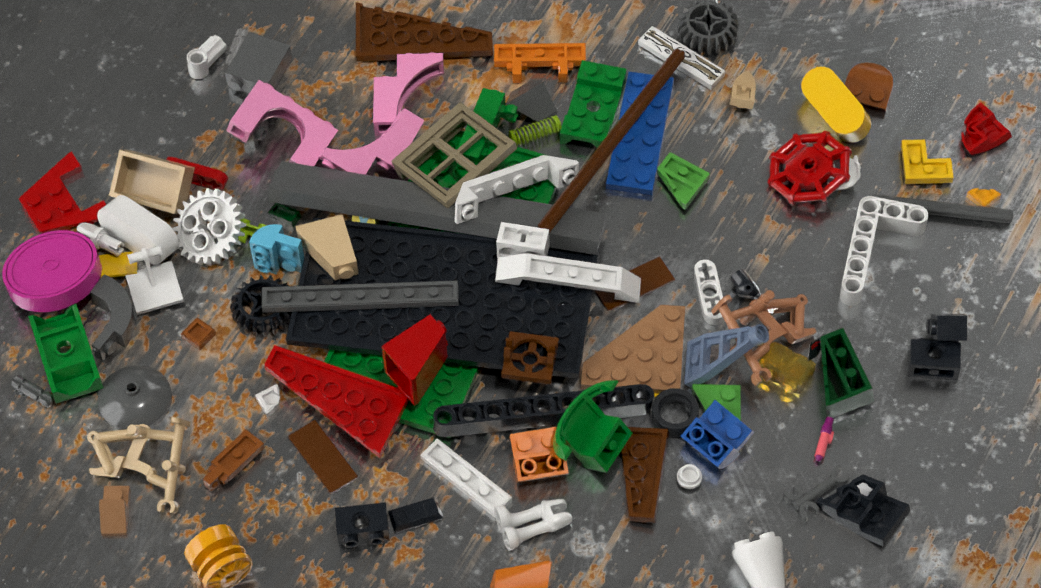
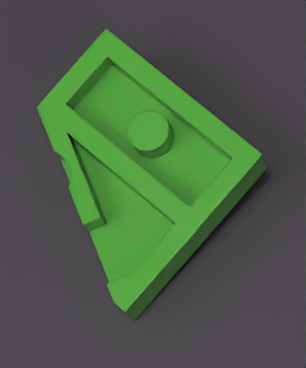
[657,152,710,210]
[692,384,741,421]

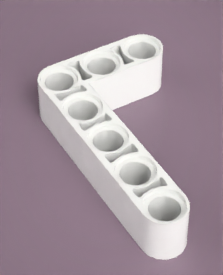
[840,196,928,306]

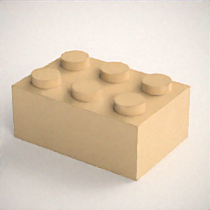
[109,150,195,214]

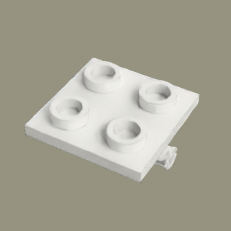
[125,245,184,315]

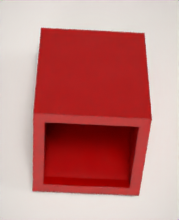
[382,314,448,406]

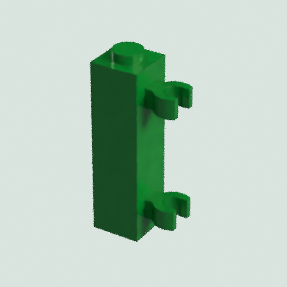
[456,88,518,168]

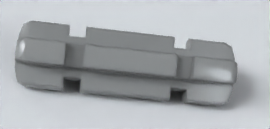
[225,28,249,67]

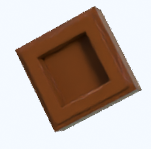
[181,317,216,350]

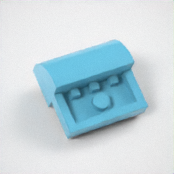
[249,224,304,274]

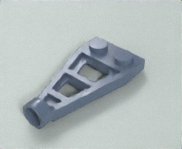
[684,324,769,388]

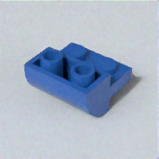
[681,400,754,469]

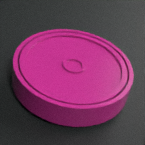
[2,230,102,312]

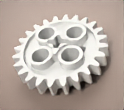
[172,188,246,266]

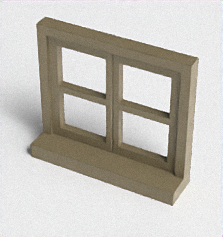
[391,102,517,208]

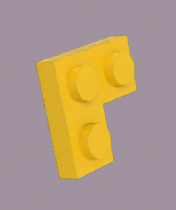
[901,139,954,184]

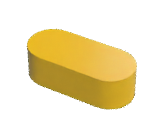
[801,67,871,143]

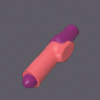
[814,417,834,461]

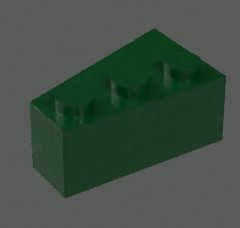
[820,328,874,418]

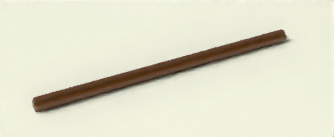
[538,48,685,233]

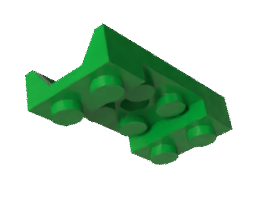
[560,60,627,148]
[28,303,103,404]

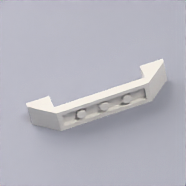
[455,155,579,224]
[495,253,641,303]

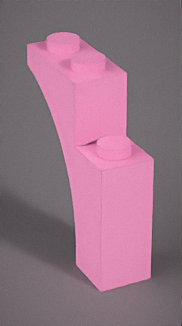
[373,52,444,136]
[318,108,425,175]

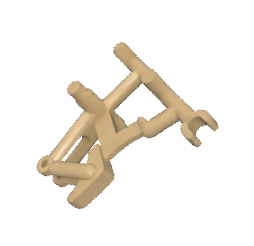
[87,417,190,514]

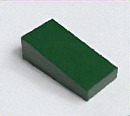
[267,203,301,228]

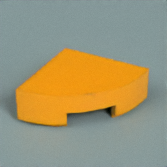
[966,188,1001,207]

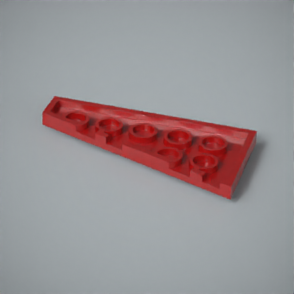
[264,345,409,458]

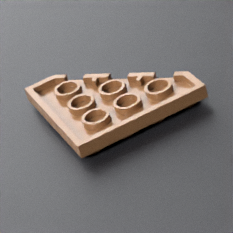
[581,305,685,394]

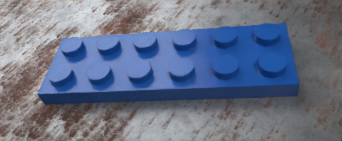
[606,72,674,196]

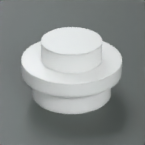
[677,464,702,489]

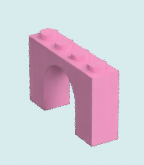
[226,80,338,166]

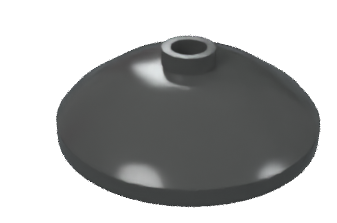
[97,365,172,430]

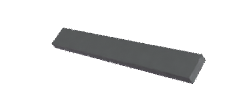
[262,281,459,313]

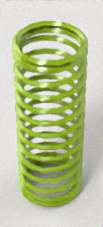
[508,115,562,147]

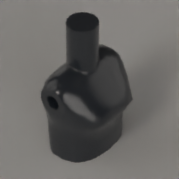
[730,269,761,300]

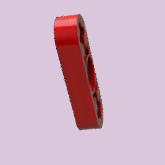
[166,157,229,191]

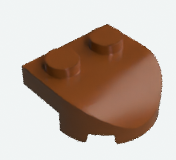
[845,62,893,112]

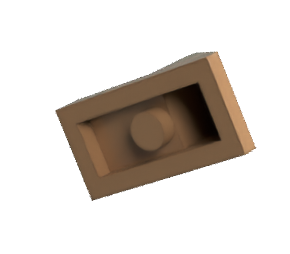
[99,486,131,536]

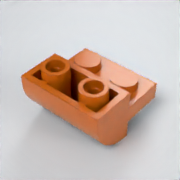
[509,427,569,483]

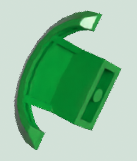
[553,380,633,473]

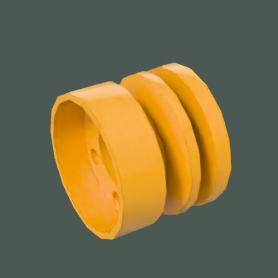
[184,524,253,588]

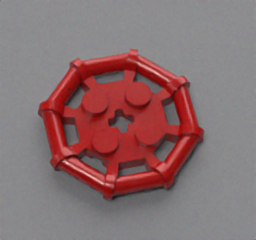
[767,130,852,204]

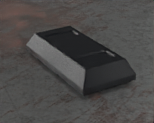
[388,497,444,534]

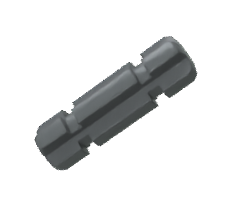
[11,375,55,408]

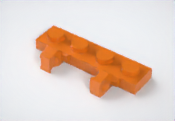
[494,43,586,83]

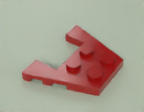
[19,151,106,234]

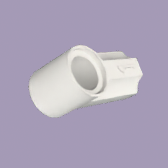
[187,35,227,79]

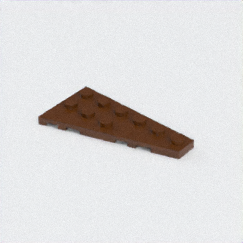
[356,2,493,62]

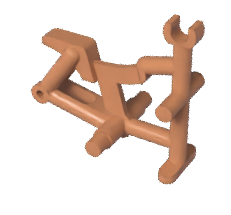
[711,290,816,386]

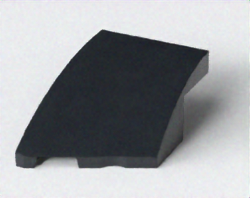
[816,474,910,547]

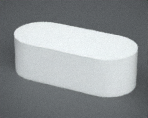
[97,195,179,265]

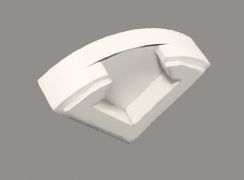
[255,384,281,418]

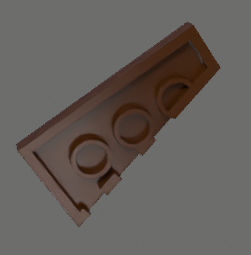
[621,427,669,523]

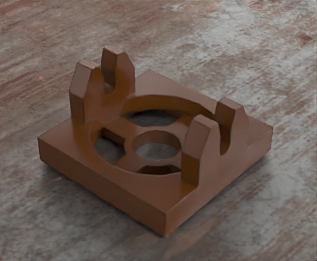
[502,331,559,385]

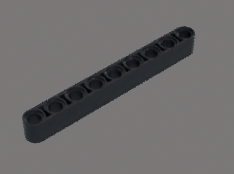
[433,384,654,437]

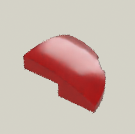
[961,102,1012,155]

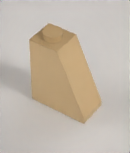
[295,215,358,280]

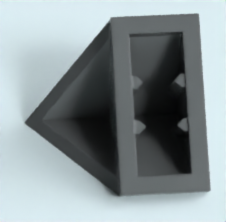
[506,81,557,123]

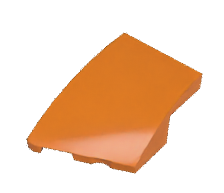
[490,561,551,588]

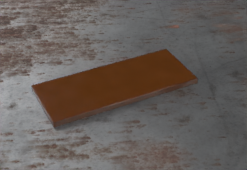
[594,256,675,312]
[288,420,358,494]

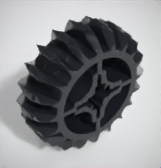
[230,275,292,337]

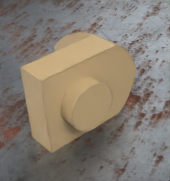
[730,70,756,109]

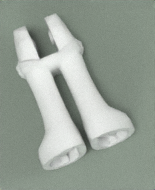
[494,499,573,551]

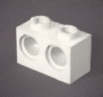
[496,222,550,258]

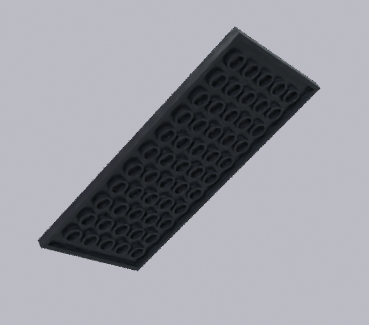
[286,217,599,379]

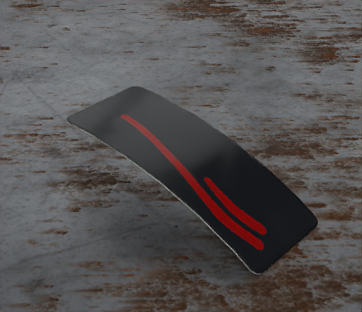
[808,330,824,361]

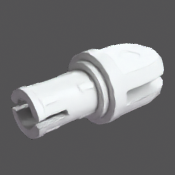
[76,223,125,256]

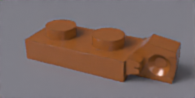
[203,429,265,492]

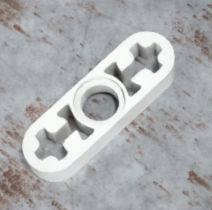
[694,260,724,325]

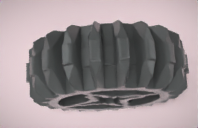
[677,0,739,55]

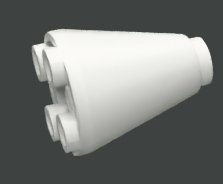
[732,532,785,588]

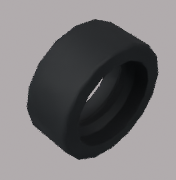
[652,388,699,438]

